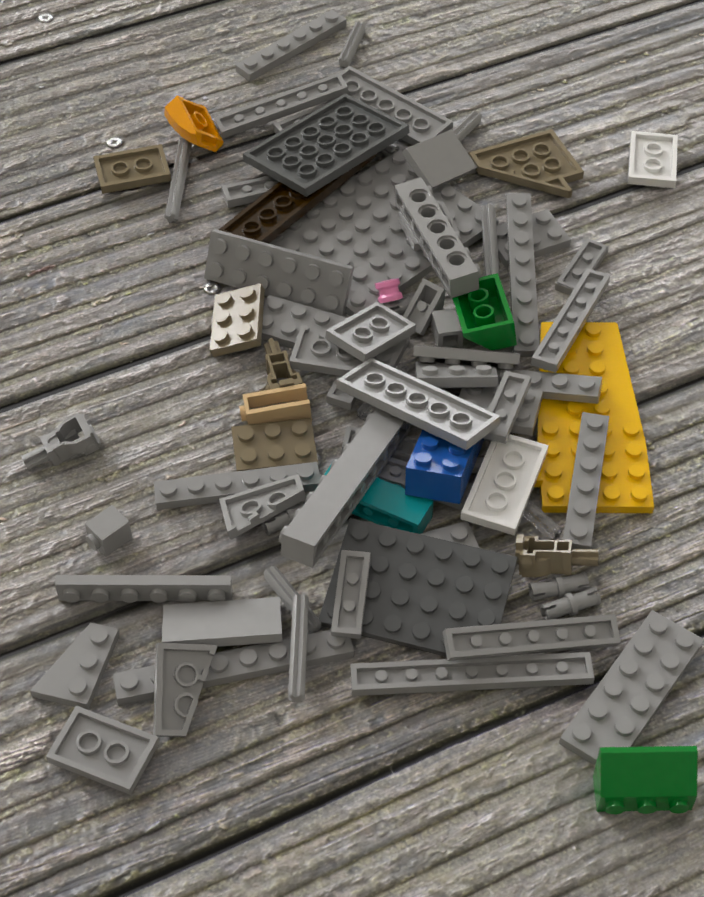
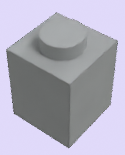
[431,308,463,348]
[85,505,132,557]

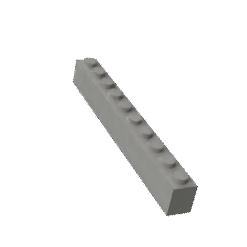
[279,408,413,568]

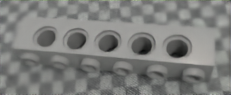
[394,177,482,298]

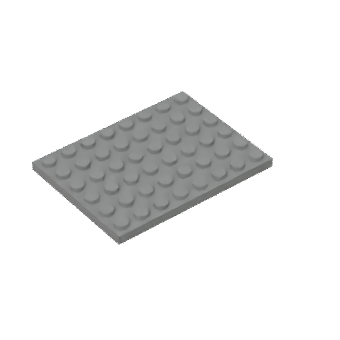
[269,149,499,316]

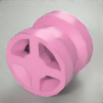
[375,278,403,303]

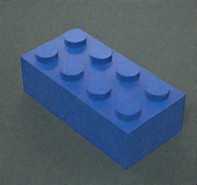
[405,429,484,504]

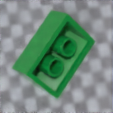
[452,273,517,351]
[593,746,698,815]

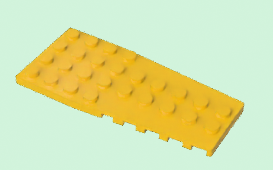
[537,322,654,513]

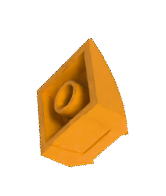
[164,95,224,152]

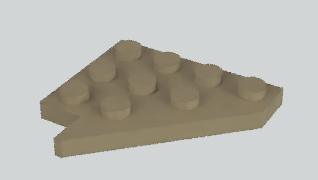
[469,129,584,198]

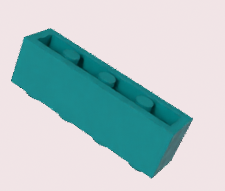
[324,465,433,534]

